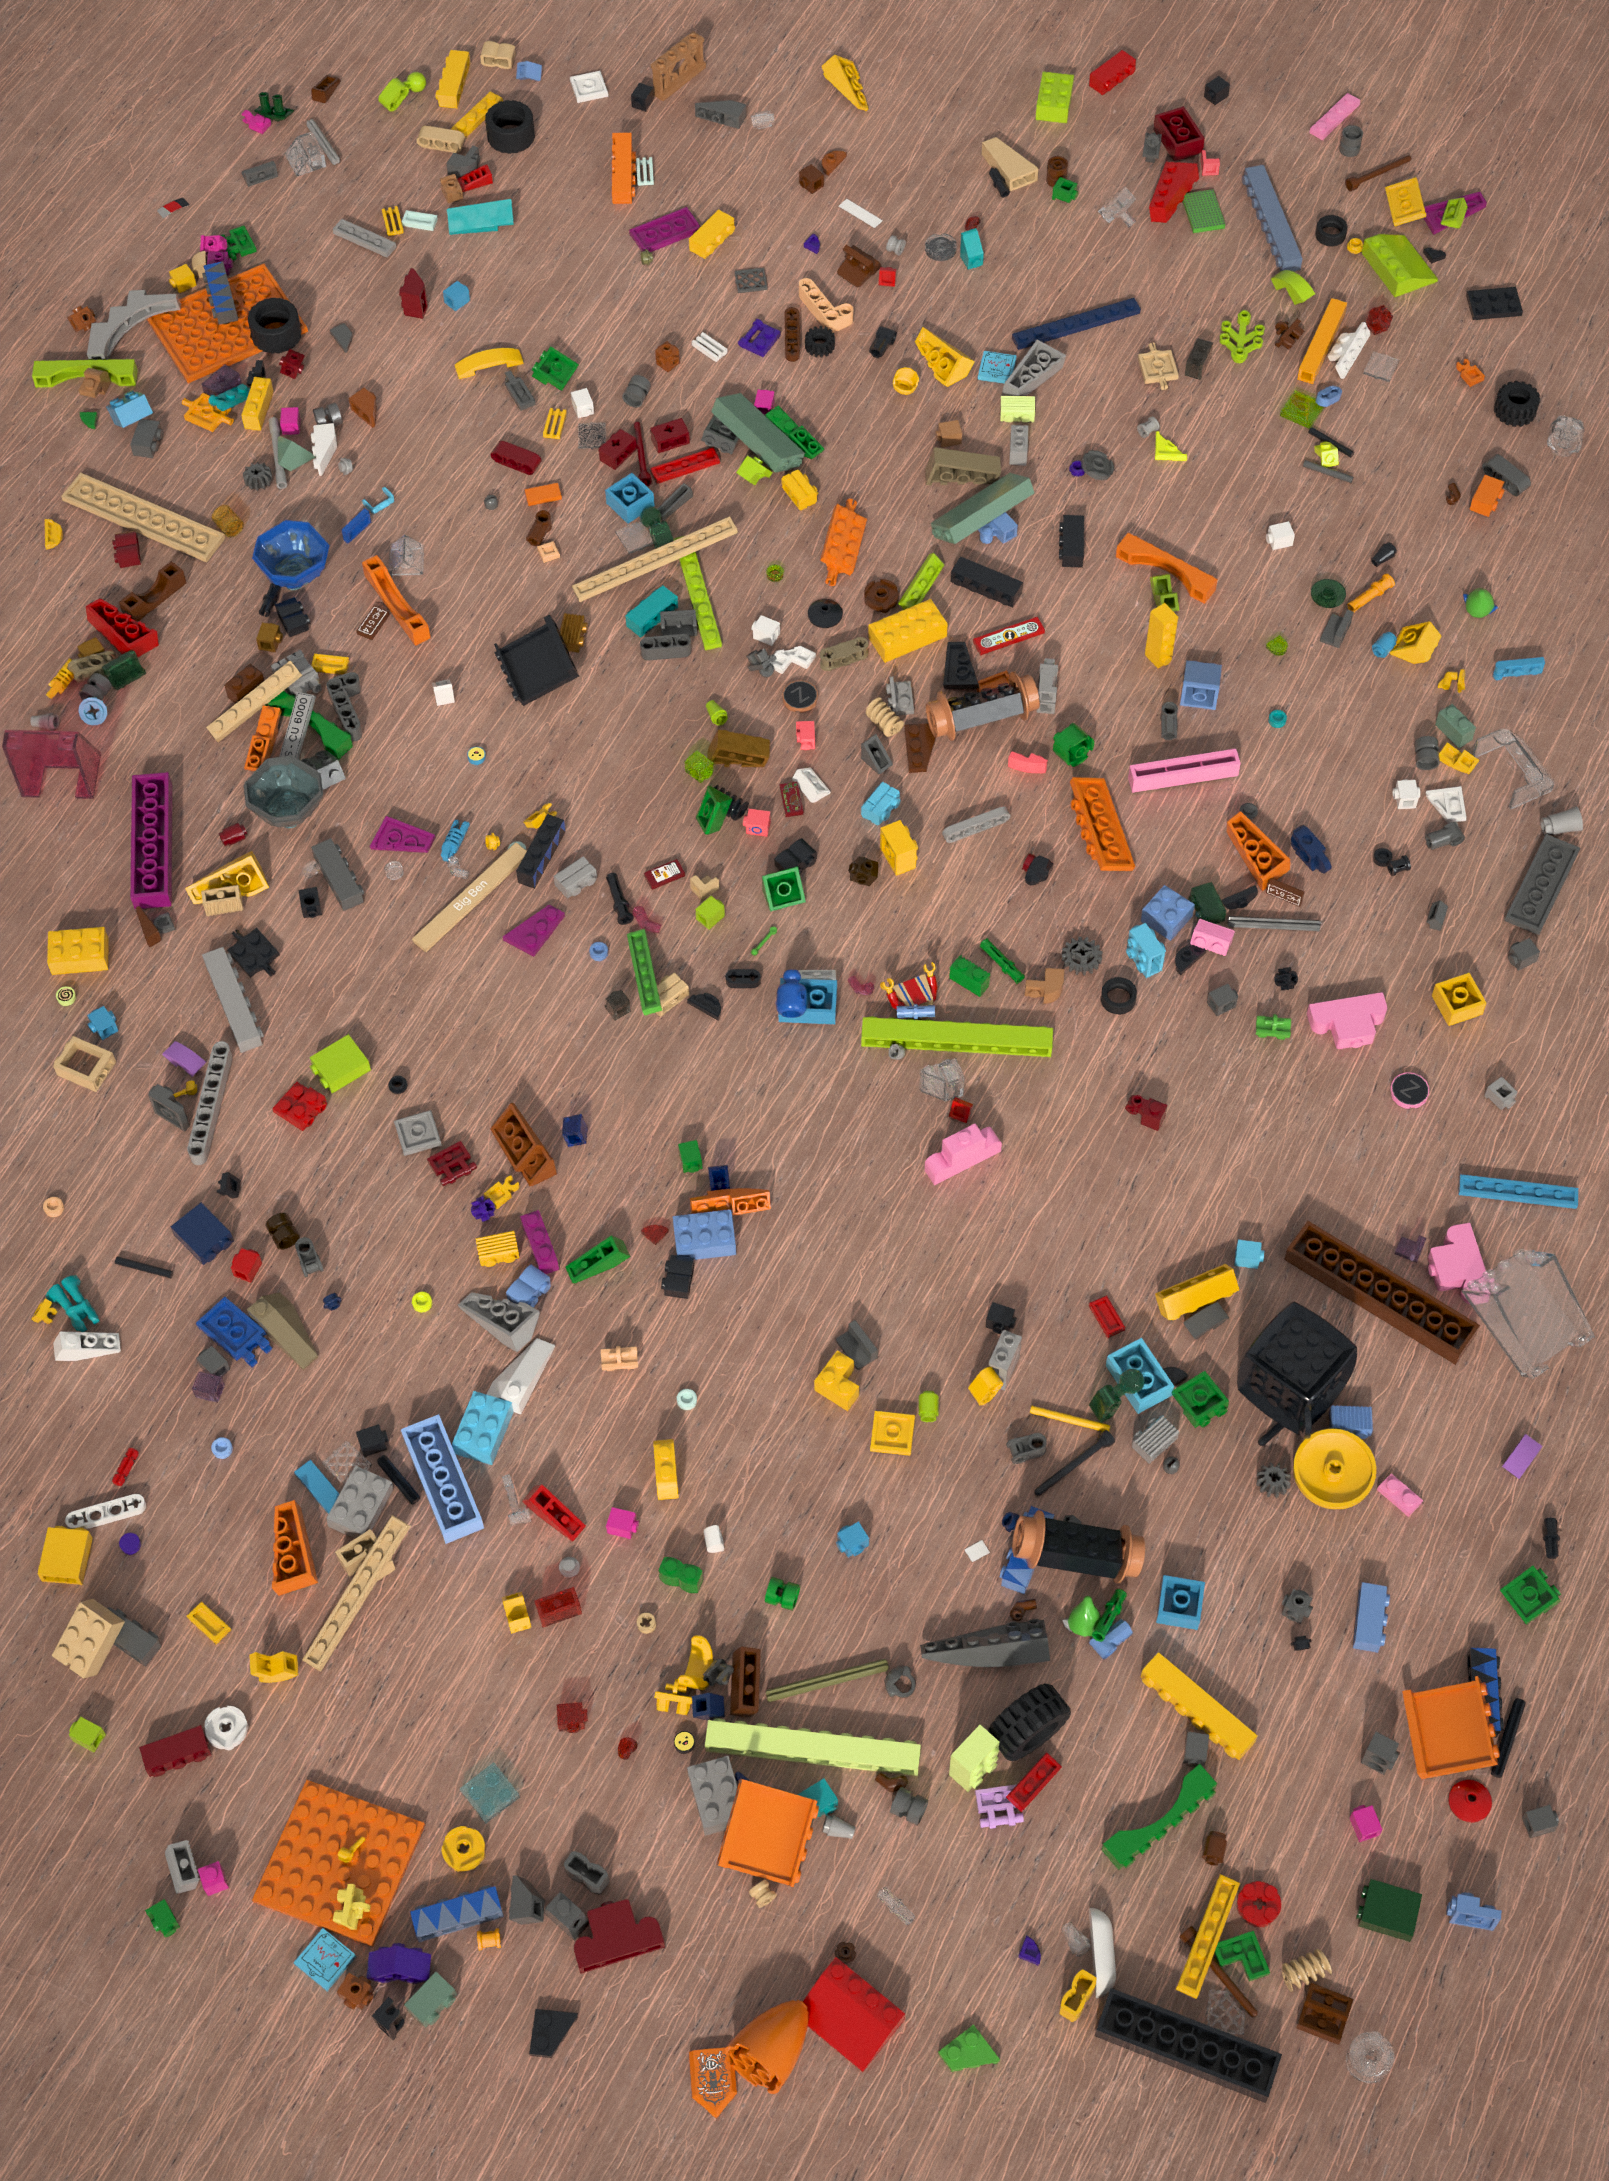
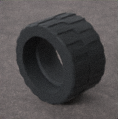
[485,100,535,154]
[248,298,302,354]

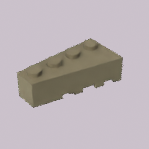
[925,447,1001,485]

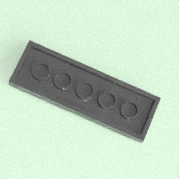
[1504,834,1580,935]

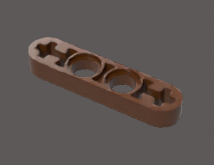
[784,307,800,362]

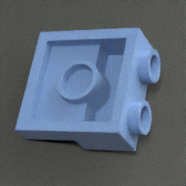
[1446,1892,1502,1931]

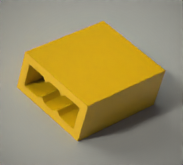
[37,1526,93,1585]

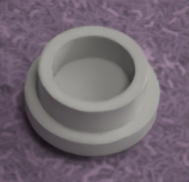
[338,458,353,475]
[559,1557,580,1578]

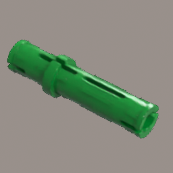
[980,938,1025,984]
[1092,1589,1127,1642]

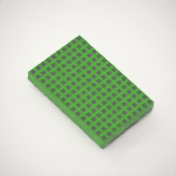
[1183,189,1225,233]

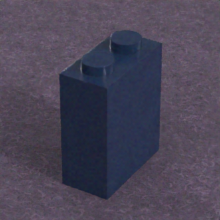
[170,1202,234,1265]

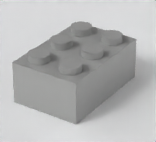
[326,1465,393,1539]
[687,1756,737,1836]

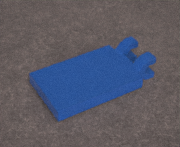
[196,1297,272,1367]

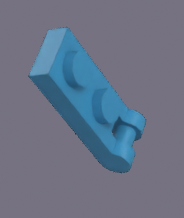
[1493,657,1545,680]

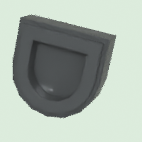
[153,912,175,934]

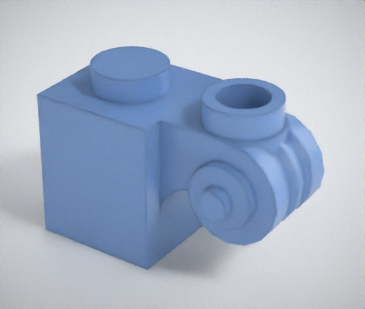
[978,512,1018,544]

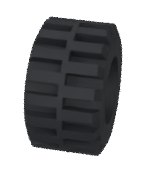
[1494,381,1540,427]

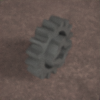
[1061,936,1102,976]

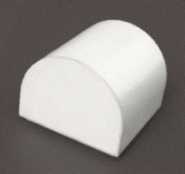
[703,1525,724,1553]

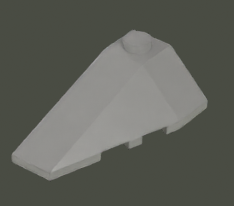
[458,1292,540,1352]

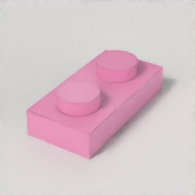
[1377,1473,1423,1517]

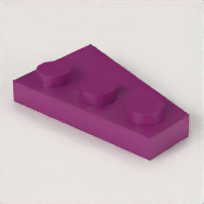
[370,816,436,853]
[503,905,565,957]

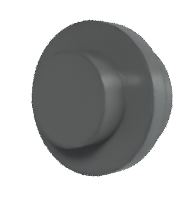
[1239,803,1258,820]

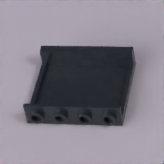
[494,615,579,706]

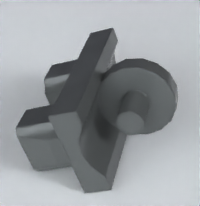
[1143,133,1162,163]
[746,649,777,677]

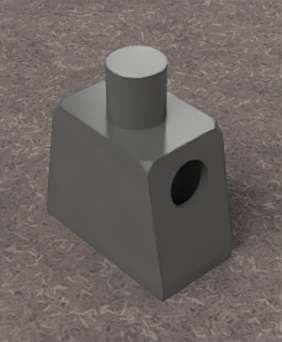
[544,1892,589,1941]

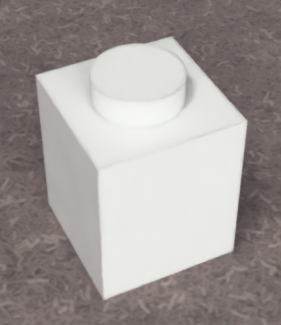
[571,388,594,418]
[1266,521,1295,550]
[752,615,780,646]

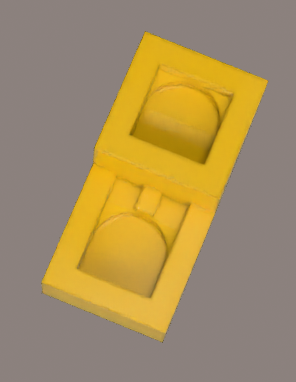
[1439,743,1479,774]

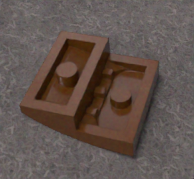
[1296,1983,1354,2045]

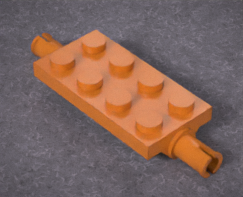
[820,499,867,586]

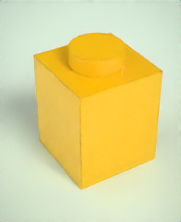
[169,264,197,293]

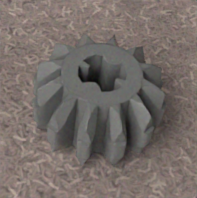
[243,462,273,491]
[1256,1462,1291,1498]

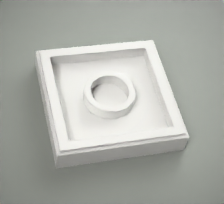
[570,71,608,103]

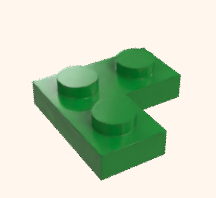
[1214,1931,1270,1982]

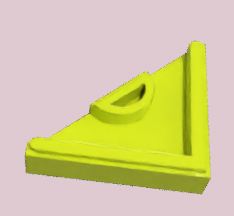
[1155,431,1187,461]

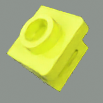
[1314,442,1339,467]

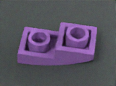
[162,1041,206,1077]
[1502,1434,1542,1479]

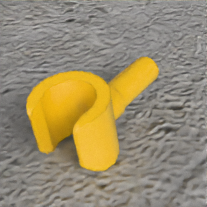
[173,1081,197,1098]
[338,1837,365,1863]

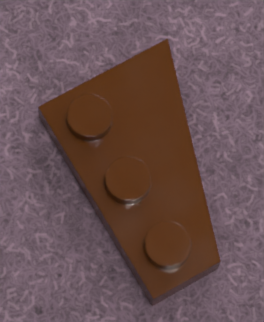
[904,723,936,773]

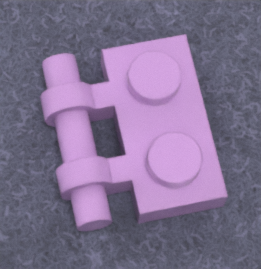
[975,1784,1024,1829]

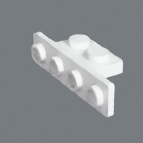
[1328,322,1370,379]

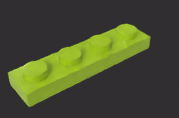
[898,553,944,610]

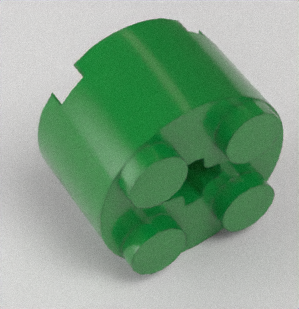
[1053,723,1095,767]

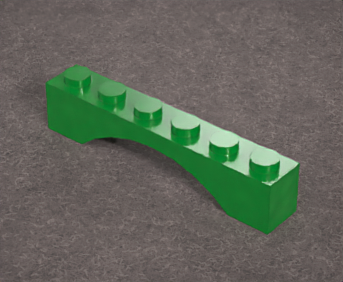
[261,691,353,760]
[1101,1764,1217,1870]

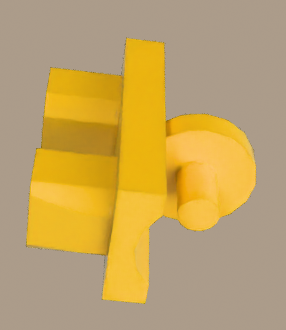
[654,1679,692,1715]

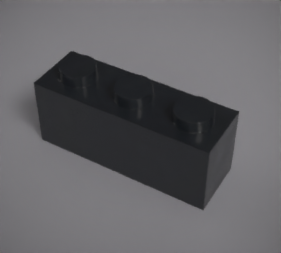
[1059,515,1084,568]

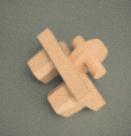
[601,1346,638,1371]

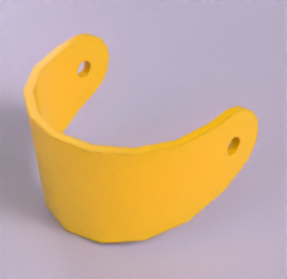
[678,1635,713,1690]

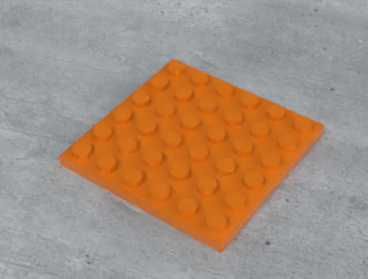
[252,1779,425,1947]

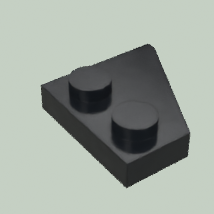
[529,2009,578,2058]

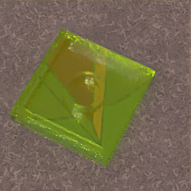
[1280,390,1325,429]

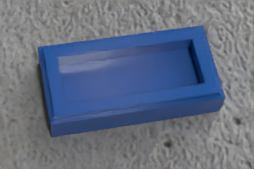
[342,508,371,543]

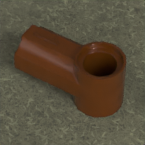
[526,510,552,546]

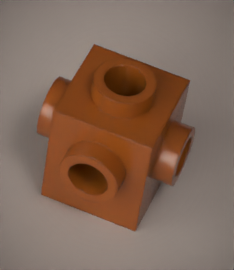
[67,305,96,332]
[655,341,680,372]
[337,1973,374,2010]

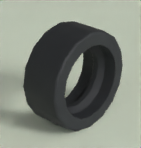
[1315,215,1348,247]
[1100,977,1137,1015]

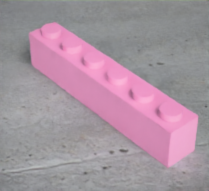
[1128,749,1241,793]

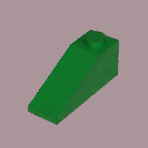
[565,1235,631,1284]

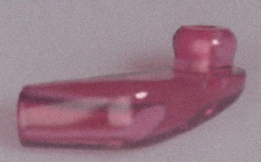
[633,906,661,933]

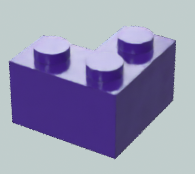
[367,1943,431,1984]

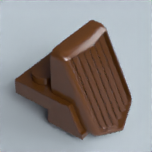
[837,245,882,287]

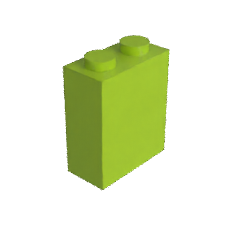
[309,1034,371,1093]

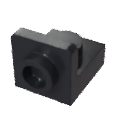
[246,360,266,386]

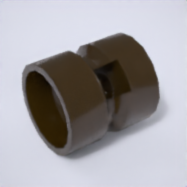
[265,1213,300,1250]

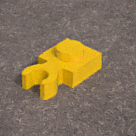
[484,1175,520,1209]

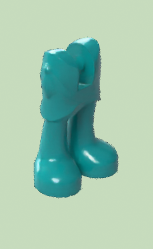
[45,1275,100,1332]

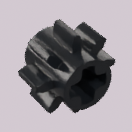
[1274,967,1298,991]

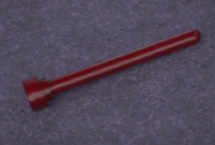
[634,421,652,487]

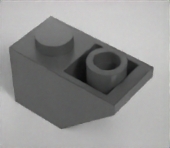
[509,1875,545,1925]

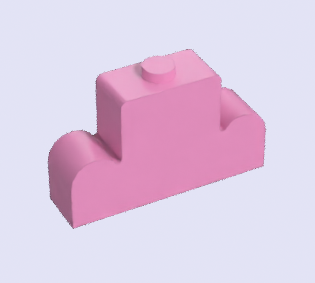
[1307,992,1387,1049]
[924,1124,1002,1185]
[1427,1223,1493,1304]

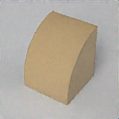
[191,251,207,278]

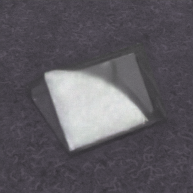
[388,535,424,575]

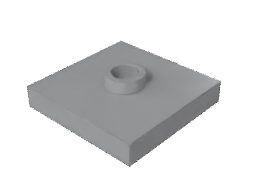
[394,1110,442,1156]

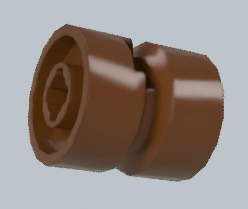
[1046,156,1068,187]

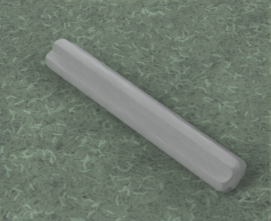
[306,119,340,165]

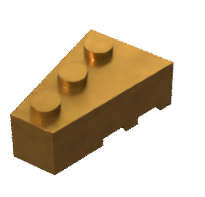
[707,729,770,767]

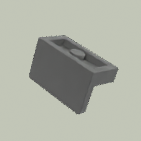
[241,161,278,187]
[1320,610,1354,648]
[836,1320,878,1370]

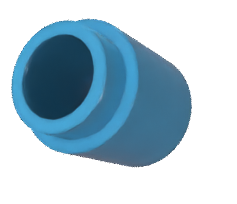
[1372,632,1397,658]

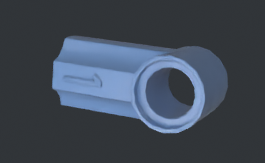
[1089,1619,1133,1659]

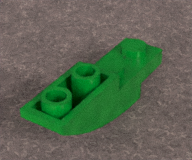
[766,405,824,460]

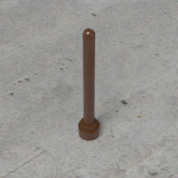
[1345,155,1412,191]
[1179,1926,1258,2017]

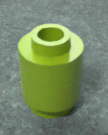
[918,1391,939,1422]

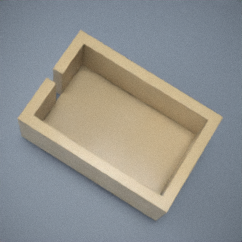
[52,1599,125,1679]

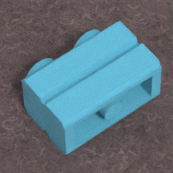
[861,782,901,825]

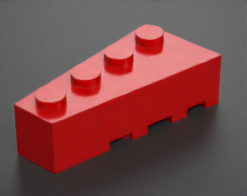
[1149,162,1199,223]
[86,598,159,662]

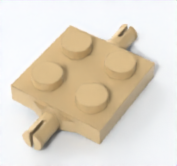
[1138,342,1178,390]

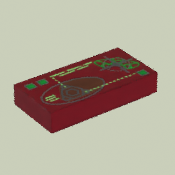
[779,782,804,817]

